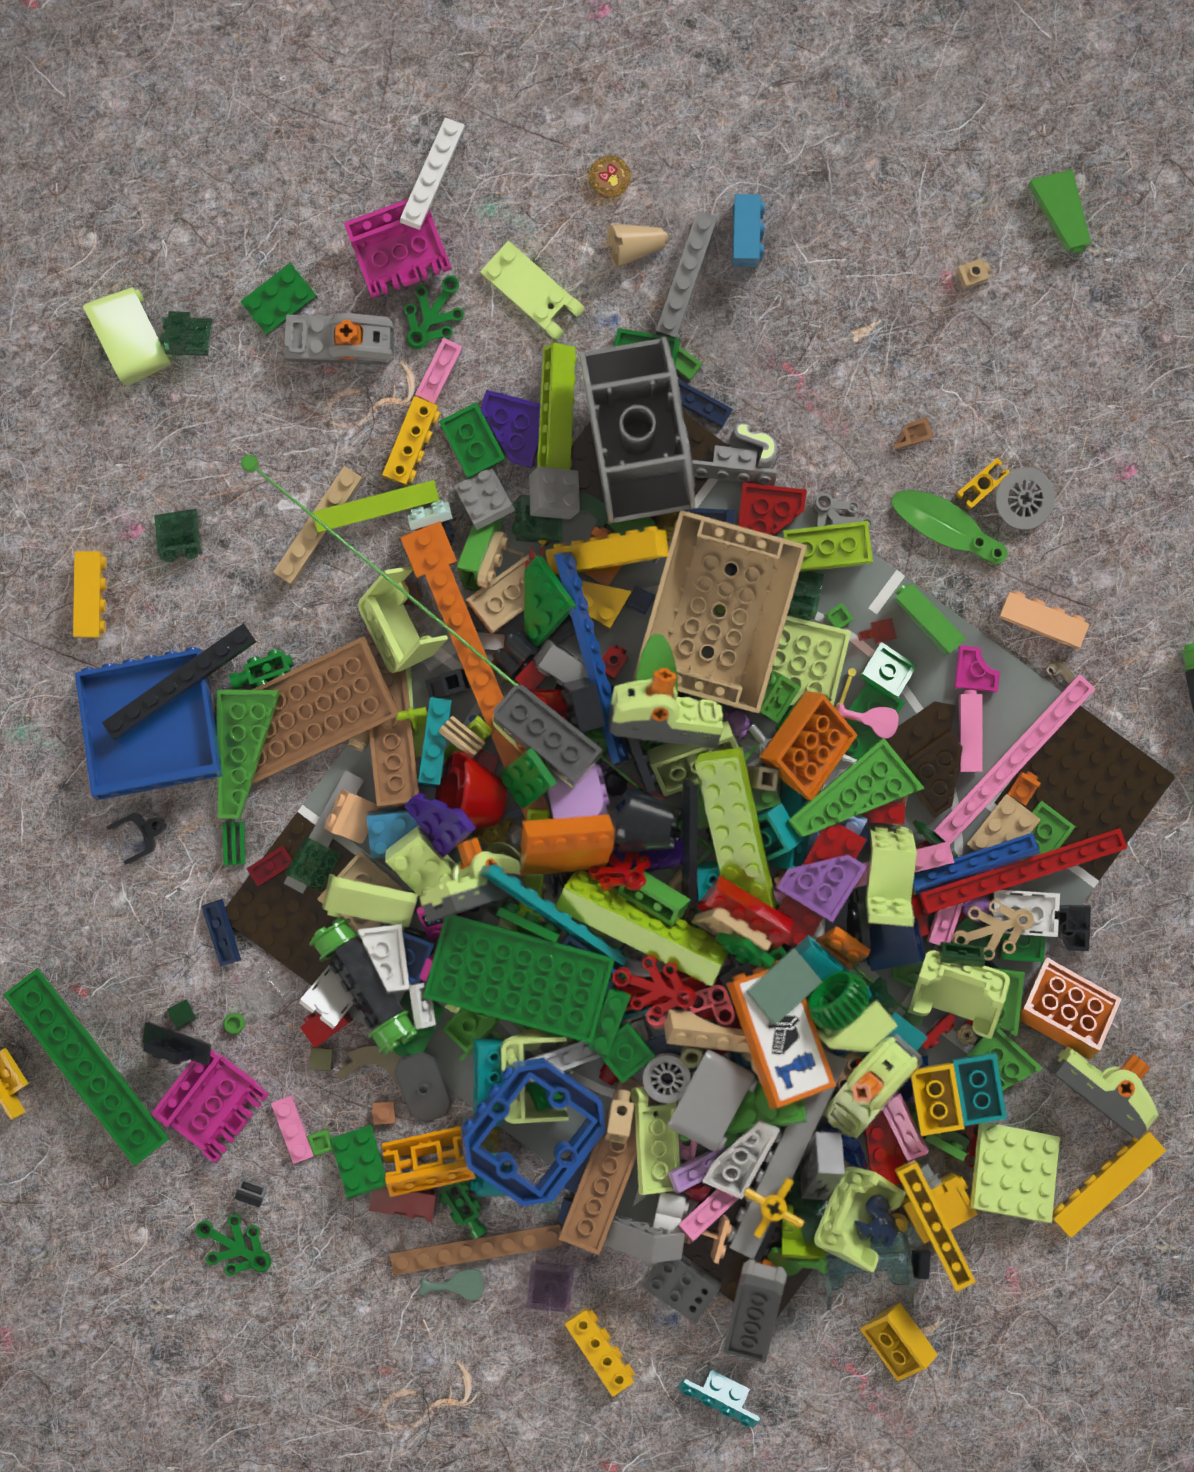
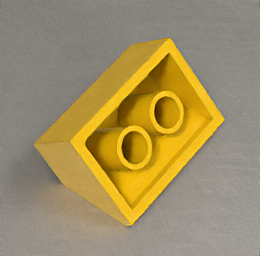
[911,1062,964,1136]
[860,1302,938,1382]

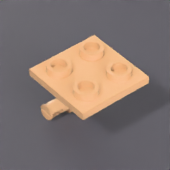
[684,1212,732,1263]

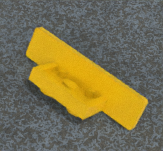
[0,1048,29,1120]

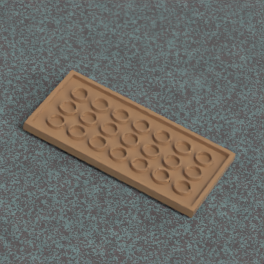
[214,637,398,785]

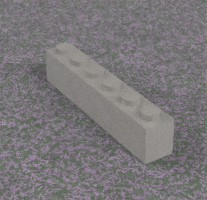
[656,211,718,338]

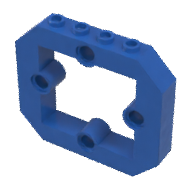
[461,1057,606,1207]

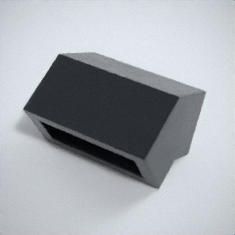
[234,1178,267,1208]
[910,1249,931,1279]

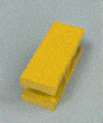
[955,457,1010,511]

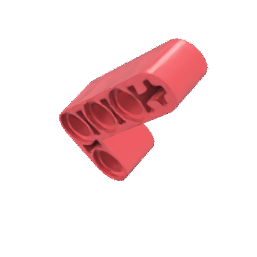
[646,985,736,1029]

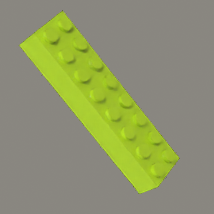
[695,748,778,910]
[555,871,729,986]

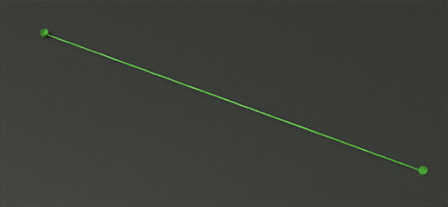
[241,455,923,1026]

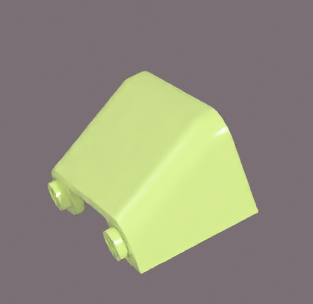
[83,287,172,387]
[908,950,1010,1039]
[814,1166,906,1273]

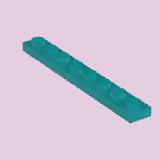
[479,864,628,966]

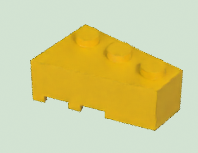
[562,581,632,630]

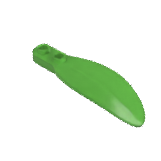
[892,490,1007,565]
[635,634,678,751]

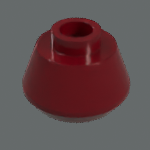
[684,1181,712,1202]

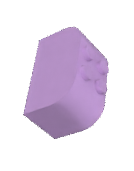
[547,763,610,819]

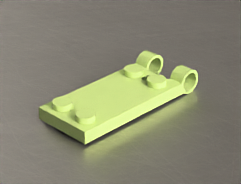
[480,241,585,341]
[631,1086,680,1195]

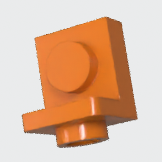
[1007,771,1041,806]

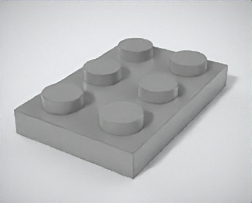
[454,467,515,530]

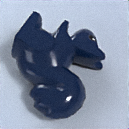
[855,1195,899,1248]

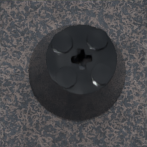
[615,787,683,853]

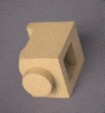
[956,258,991,290]

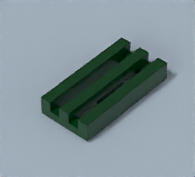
[939,942,985,967]

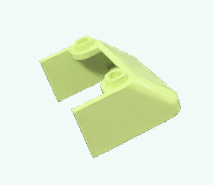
[358,566,448,673]
[322,874,418,931]
[808,1001,898,1052]
[501,1028,569,1124]

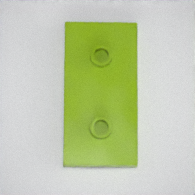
[783,521,873,572]

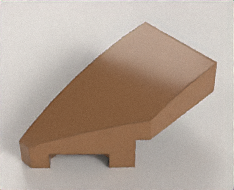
[894,417,934,450]

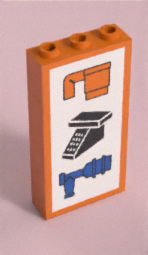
[727,960,836,1109]

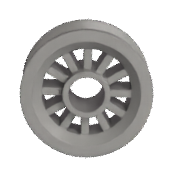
[643,1053,692,1103]

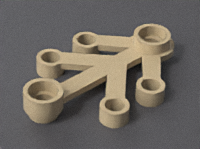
[952,899,1034,960]

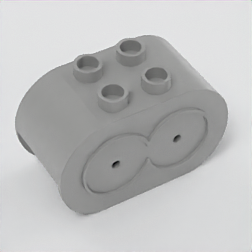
[579,337,695,524]

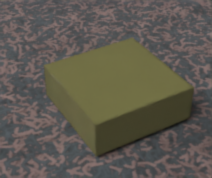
[309,1047,333,1071]

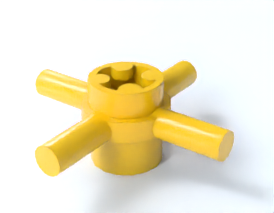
[743,1177,804,1239]

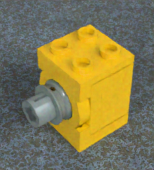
[901,1163,978,1244]

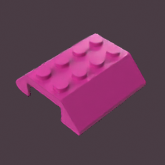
[344,198,452,299]
[151,1049,269,1163]

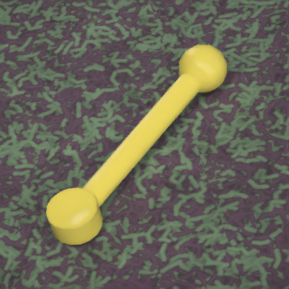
[836,668,856,709]

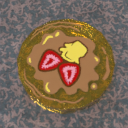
[589,155,631,198]

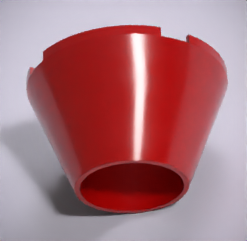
[435,751,507,831]

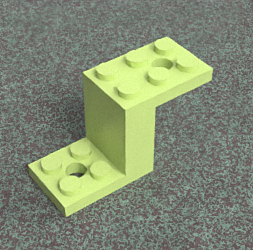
[865,825,917,926]

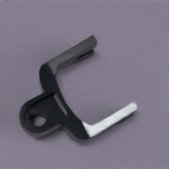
[106,813,167,865]

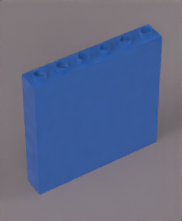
[75,647,223,800]

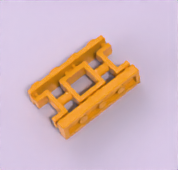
[381,1126,475,1197]

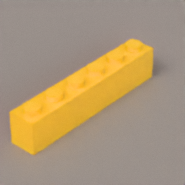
[546,526,668,576]
[1052,1131,1167,1238]
[895,1160,976,1292]

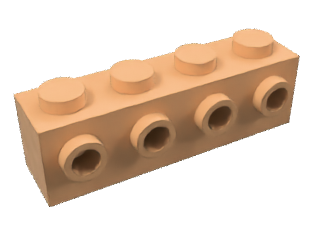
[997,590,1089,649]

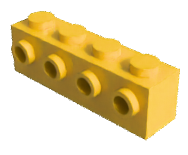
[382,396,441,487]
[73,551,107,639]
[565,1307,635,1397]

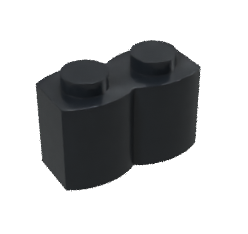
[491,632,539,682]

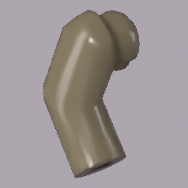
[1046,661,1075,685]

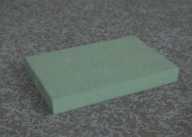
[745,948,822,1025]

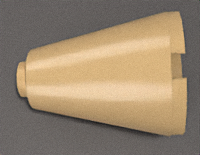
[607,224,668,267]

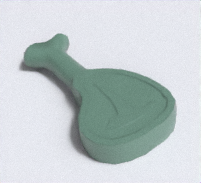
[418,1268,484,1300]

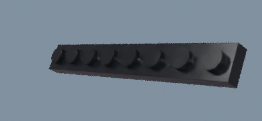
[102,623,257,741]

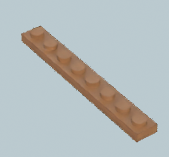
[390,1223,564,1275]

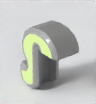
[729,423,777,469]

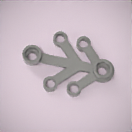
[813,493,873,555]

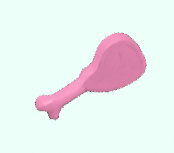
[837,703,899,739]

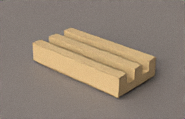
[438,716,486,758]

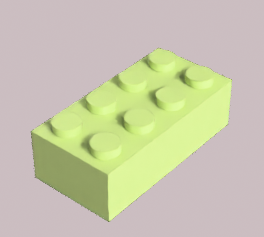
[647,721,739,797]
[385,825,456,897]

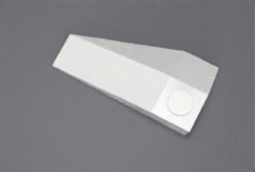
[703,1120,780,1199]

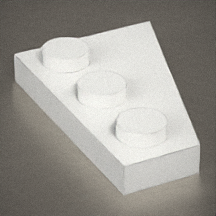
[358,924,410,993]

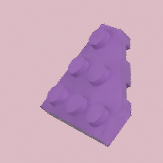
[776,855,867,922]

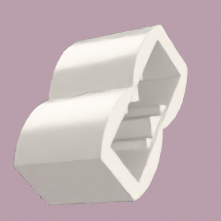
[652,1192,689,1234]

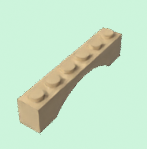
[273,466,364,586]
[664,1009,751,1053]

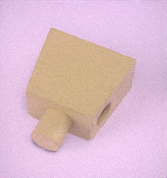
[604,1090,634,1144]

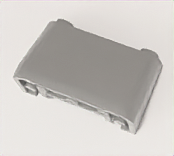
[667,1049,758,1152]

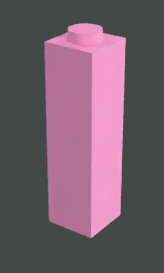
[958,690,982,772]

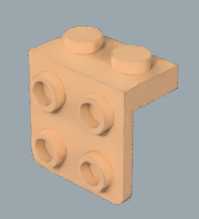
[324,789,379,844]

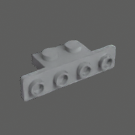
[692,445,777,486]

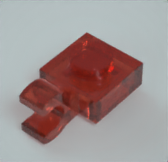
[857,618,897,644]

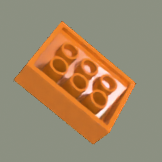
[759,691,857,801]
[520,814,615,876]
[1019,957,1121,1060]

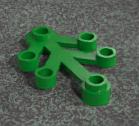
[404,276,464,350]
[195,1214,272,1276]

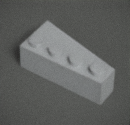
[603,1214,685,1266]

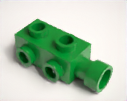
[228,649,294,690]
[438,1181,488,1240]

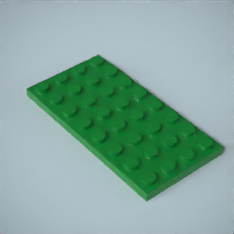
[423,915,615,1044]

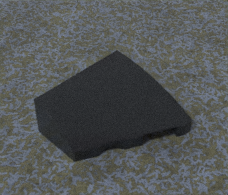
[1054,905,1091,951]

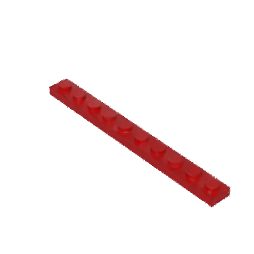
[919,828,1128,915]

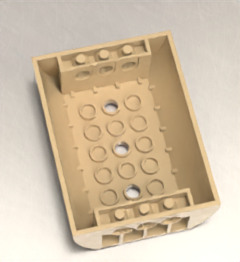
[634,510,807,713]

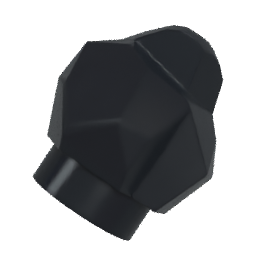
[604,770,628,796]

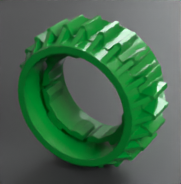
[808,971,869,1031]

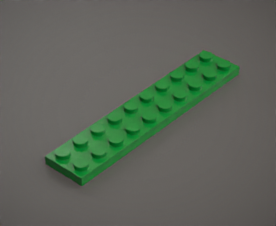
[3,968,170,1166]

